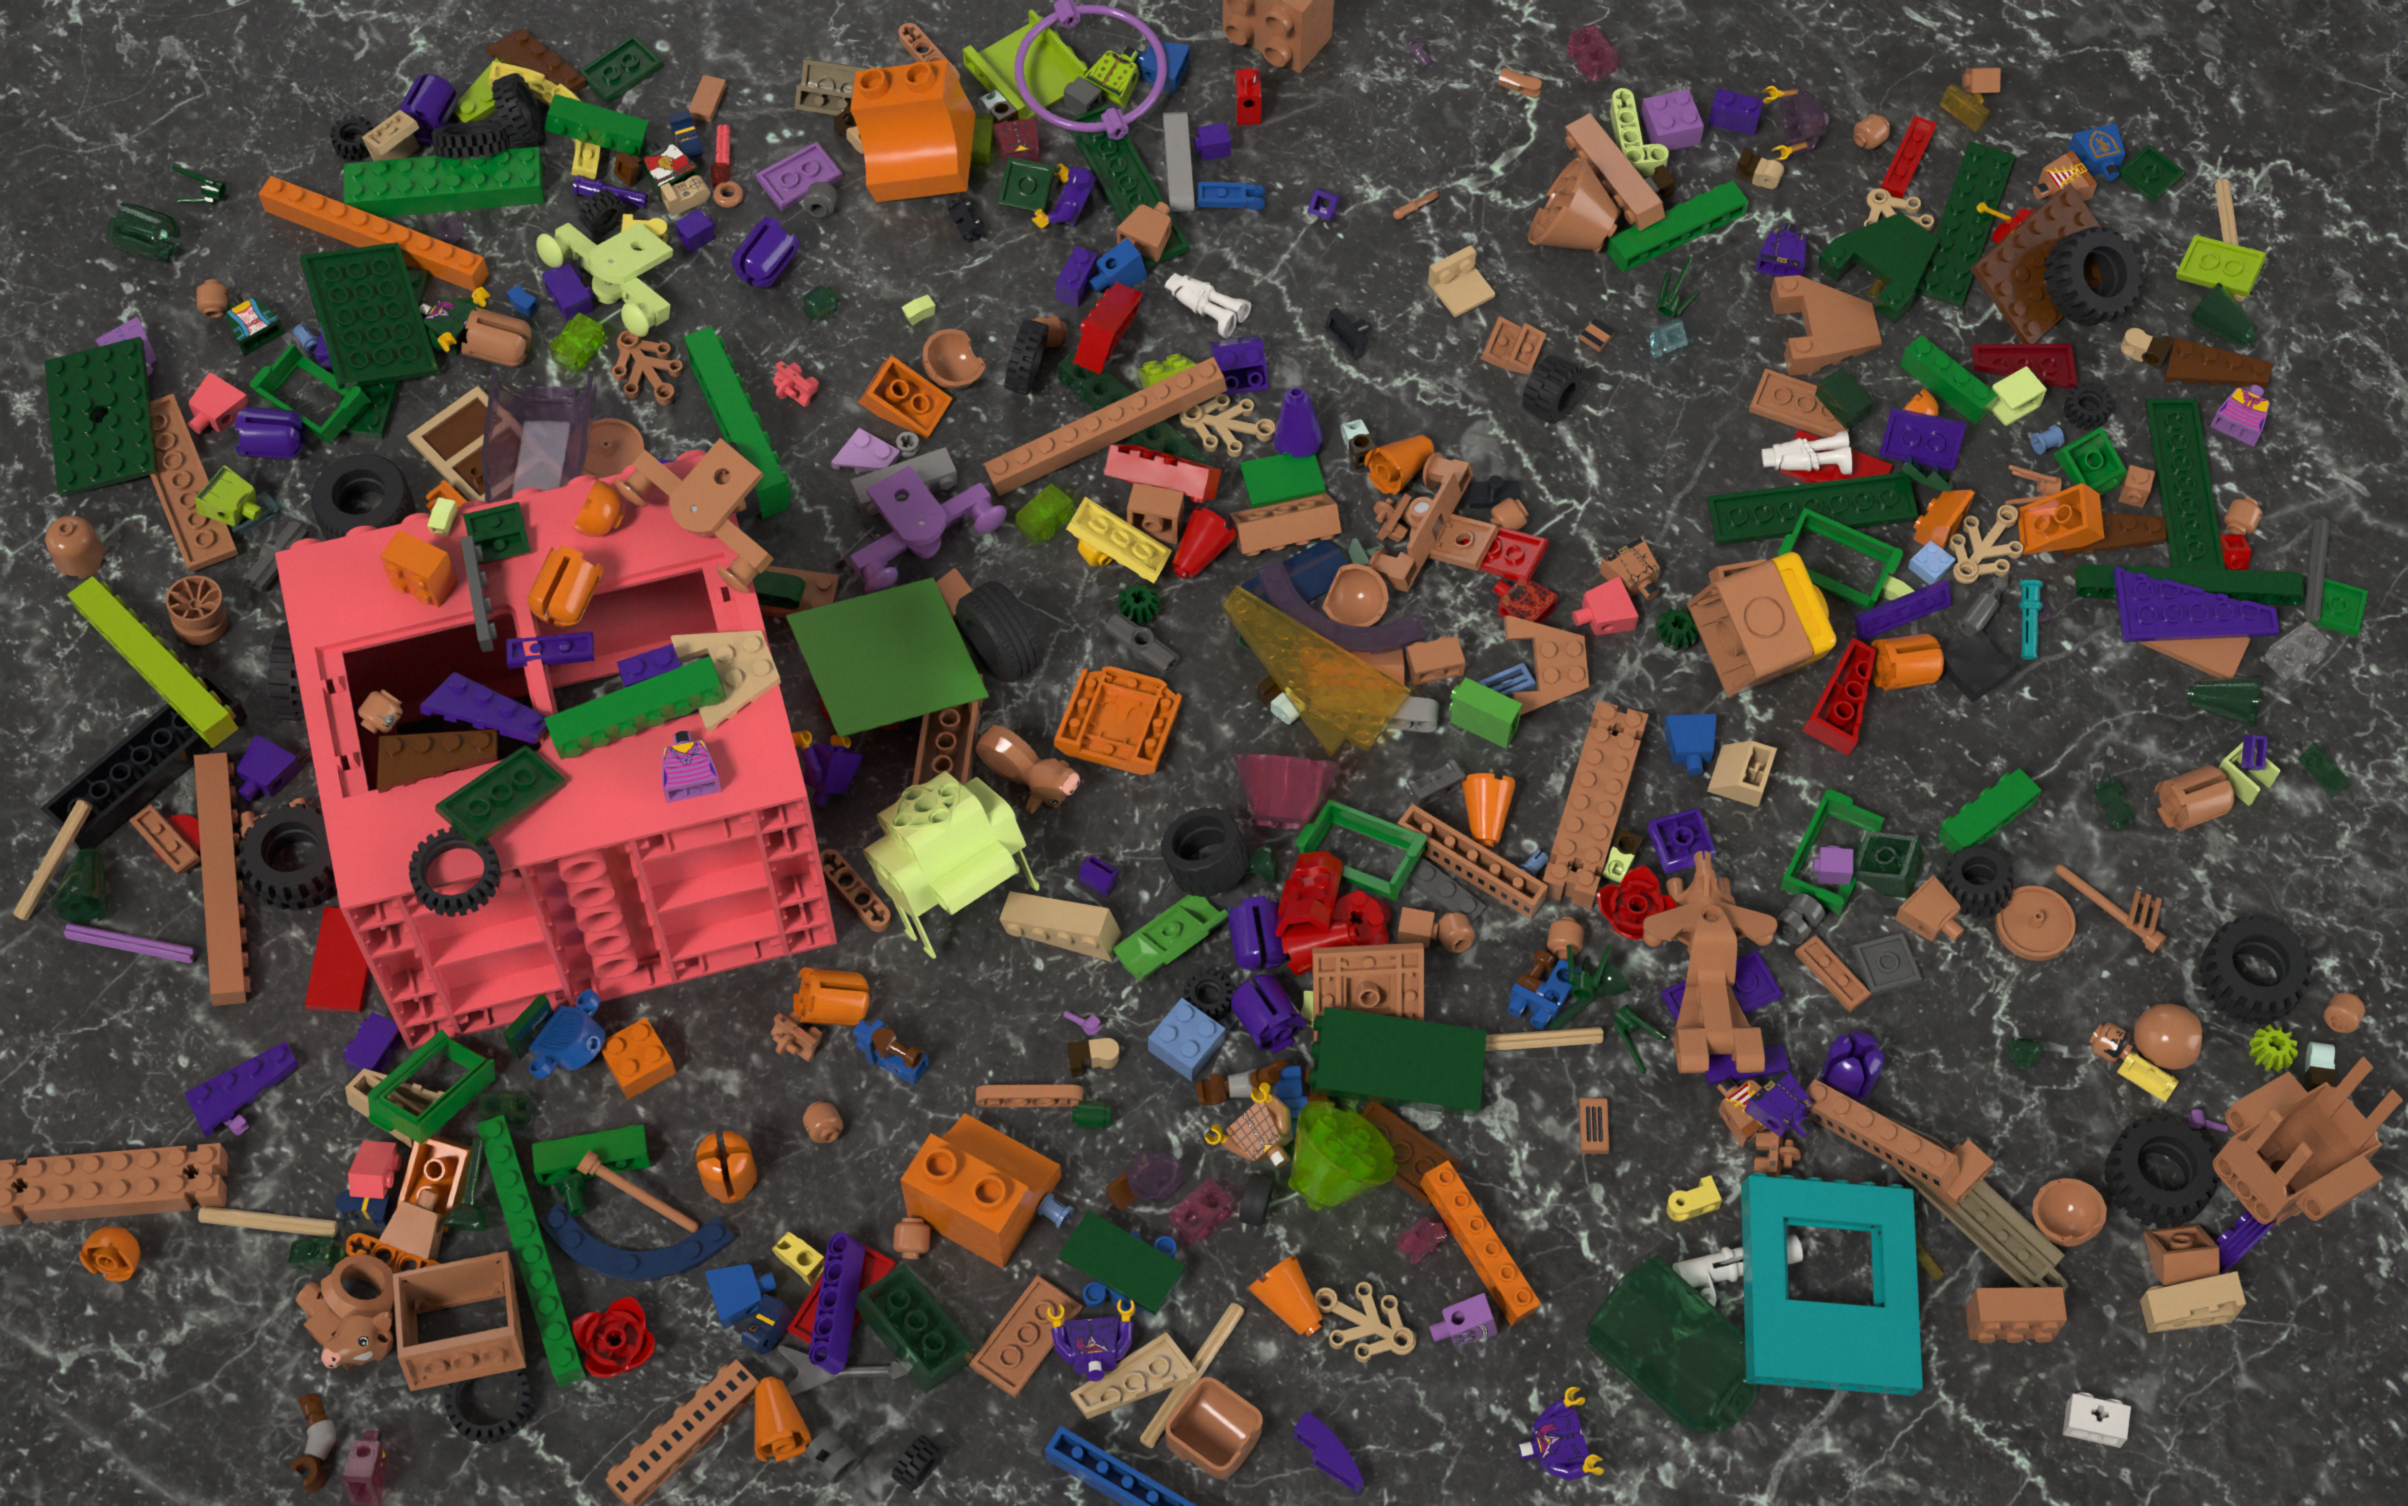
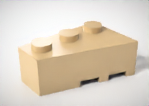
[345,1069,445,1148]
[2140,1271,2246,1333]

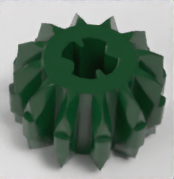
[1117,581,1161,626]
[1655,607,1699,651]

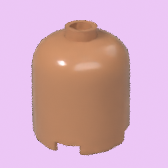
[45,515,106,579]

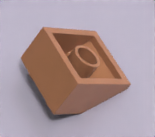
[2144,1224,2219,1286]

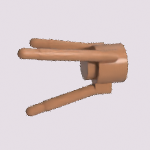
[2005,465,2061,505]

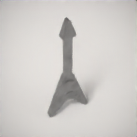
[778,1345,915,1398]

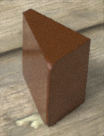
[1106,1171,1140,1212]

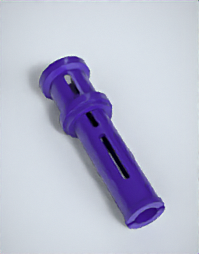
[573,175,648,209]

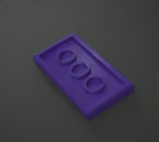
[1660,950,1783,1023]

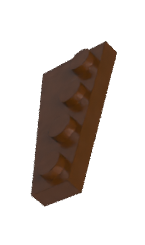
[486,28,586,93]
[2163,338,2273,388]
[2062,513,2166,558]
[377,729,498,794]

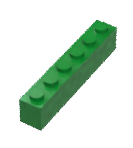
[1607,180,1749,273]
[545,656,726,760]

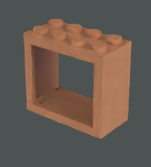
[393,1251,526,1391]

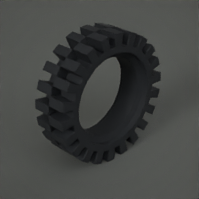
[432,120,510,159]

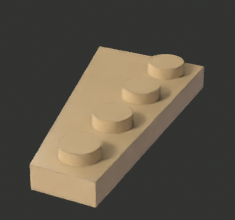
[1070,1332,1199,1419]

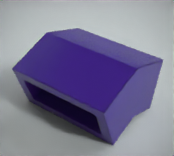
[2241,735,2268,771]
[1079,855,1120,897]

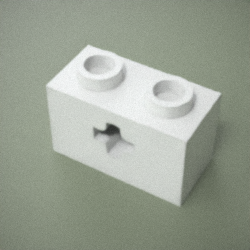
[2063,1392,2131,1448]

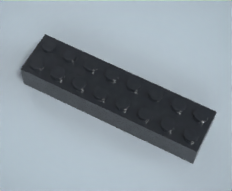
[40,671,247,855]

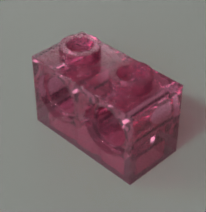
[1567,23,1618,82]
[1168,1177,1233,1246]

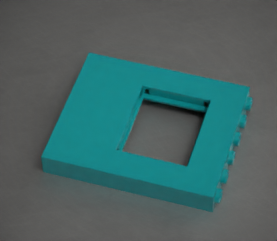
[1741,1173,1923,1396]

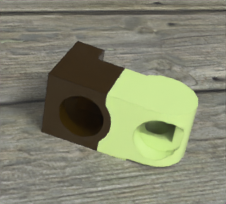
[1602,829,1643,883]

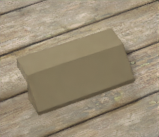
[795,58,870,117]

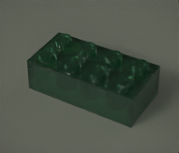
[856,1264,974,1394]

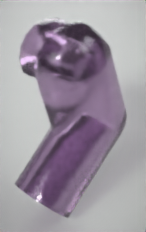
[1408,38,1433,69]

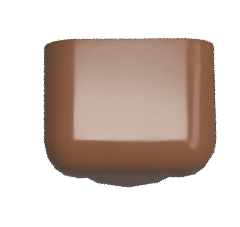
[1166,1377,1262,1479]

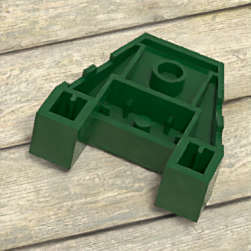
[1818,212,1939,324]

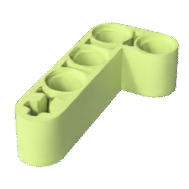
[1610,88,1669,177]

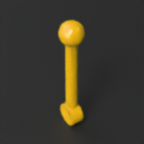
[1977,202,2012,220]

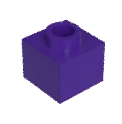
[1307,187,1342,220]

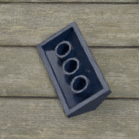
[1241,539,1349,625]

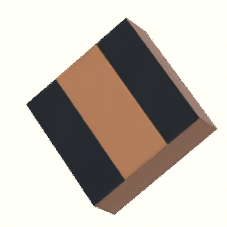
[1579,319,1615,352]

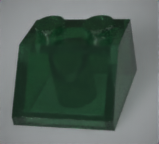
[1853,831,1924,899]

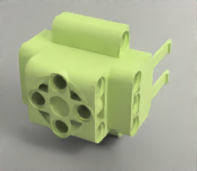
[863,771,1039,959]

